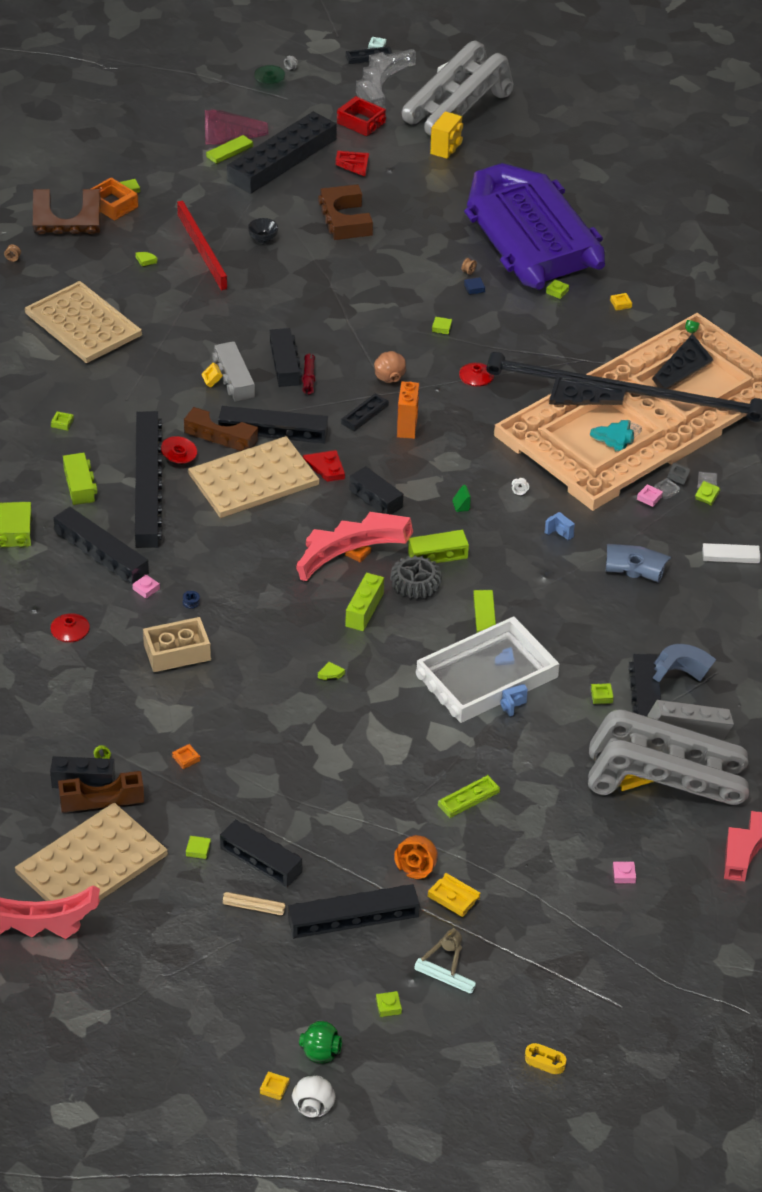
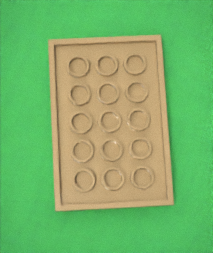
[25,281,142,363]
[188,436,319,518]
[15,803,168,901]

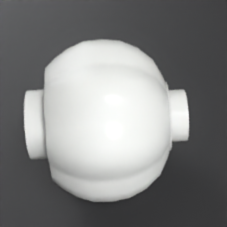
[292,1076,336,1117]

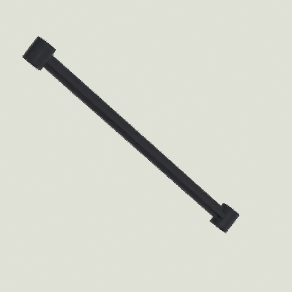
[486,352,762,422]

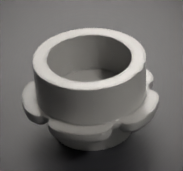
[284,55,298,70]

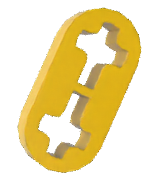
[525,1043,566,1074]

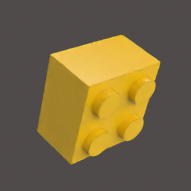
[430,111,463,159]

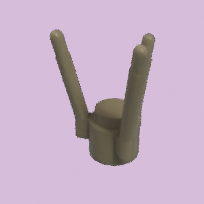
[421,928,462,976]

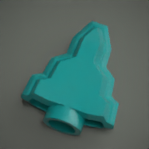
[590,420,634,452]

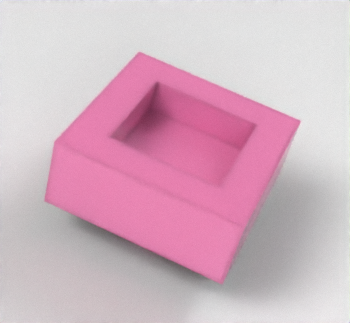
[637,484,663,507]
[132,575,160,599]
[613,862,636,883]

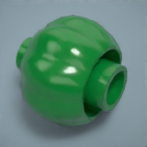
[299,1021,342,1064]

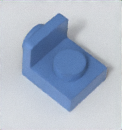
[545,512,575,540]
[500,684,528,717]

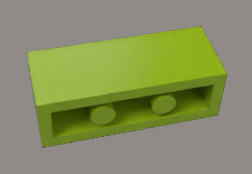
[63,453,97,505]
[408,530,469,563]
[345,572,384,632]

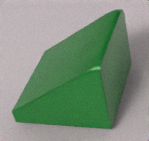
[452,485,471,512]

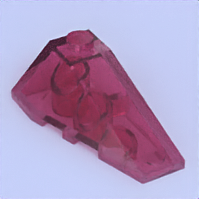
[205,110,268,144]

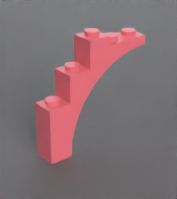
[296,512,413,581]
[724,811,762,882]
[0,885,100,939]

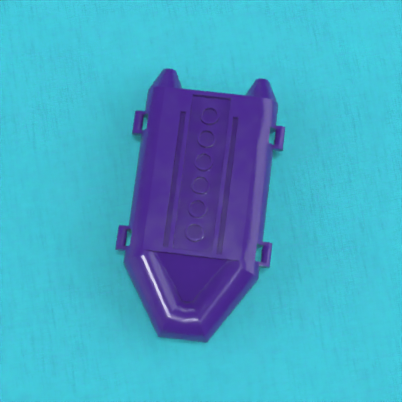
[464,163,605,290]

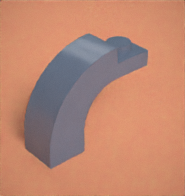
[653,644,716,682]

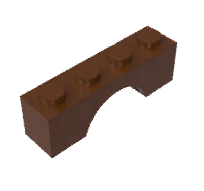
[184,407,258,451]
[58,771,144,813]

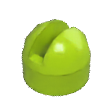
[94,745,111,759]

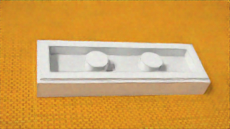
[702,543,760,563]

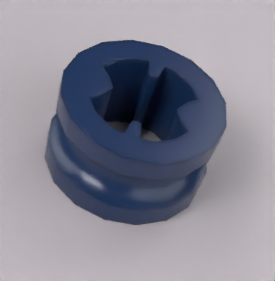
[183,591,200,609]

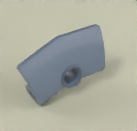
[606,544,671,582]

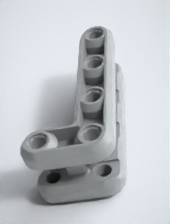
[401,40,514,136]
[588,709,749,805]

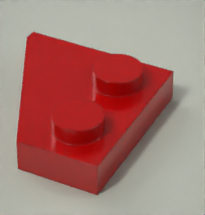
[336,151,369,176]
[303,450,345,482]

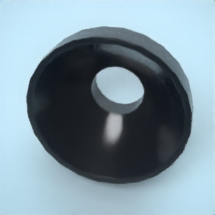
[248,218,278,243]

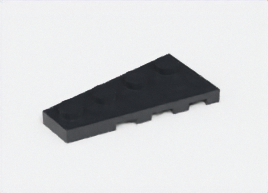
[652,333,713,389]
[549,374,627,405]

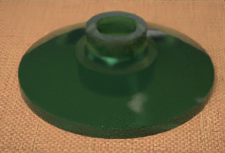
[254,65,285,84]

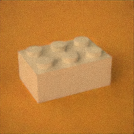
[143,617,211,672]

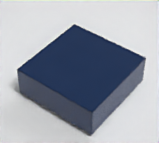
[464,277,485,294]

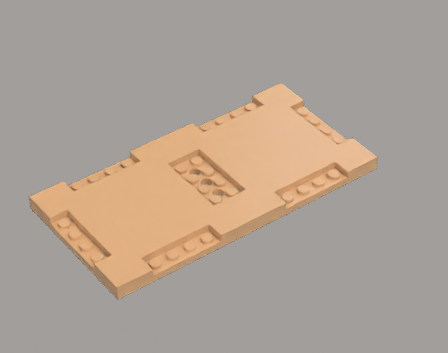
[494,313,762,511]

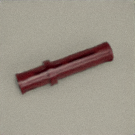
[302,353,316,395]

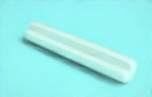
[415,958,476,993]

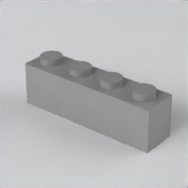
[212,341,255,402]
[648,700,734,740]

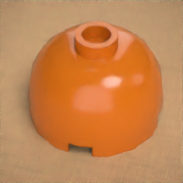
[394,835,438,879]

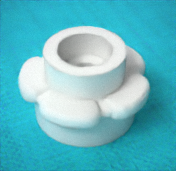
[512,478,529,495]

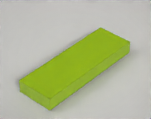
[206,135,253,164]
[473,590,496,633]
[438,775,500,818]

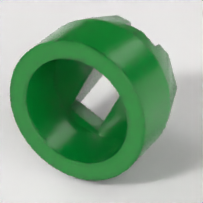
[685,320,700,333]

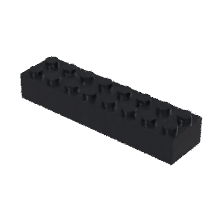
[227,111,337,194]

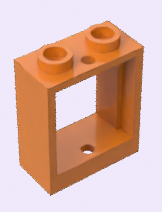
[91,177,138,221]
[397,381,419,439]

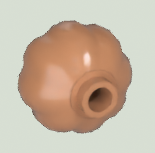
[374,351,406,383]

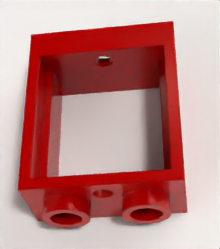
[337,96,386,136]

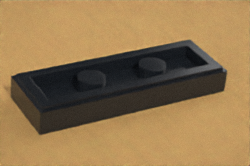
[346,46,393,64]
[341,393,389,432]

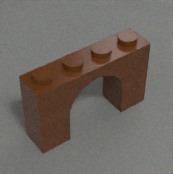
[318,184,373,240]
[33,189,101,234]

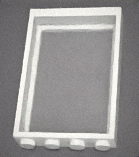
[416,617,559,723]

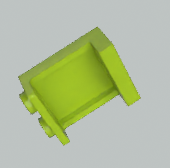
[0,502,32,547]

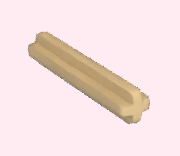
[223,892,286,916]

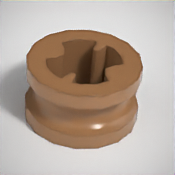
[4,244,21,262]
[461,258,477,275]

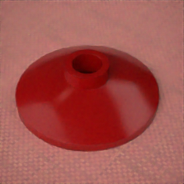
[459,363,494,387]
[161,436,197,463]
[51,613,90,642]

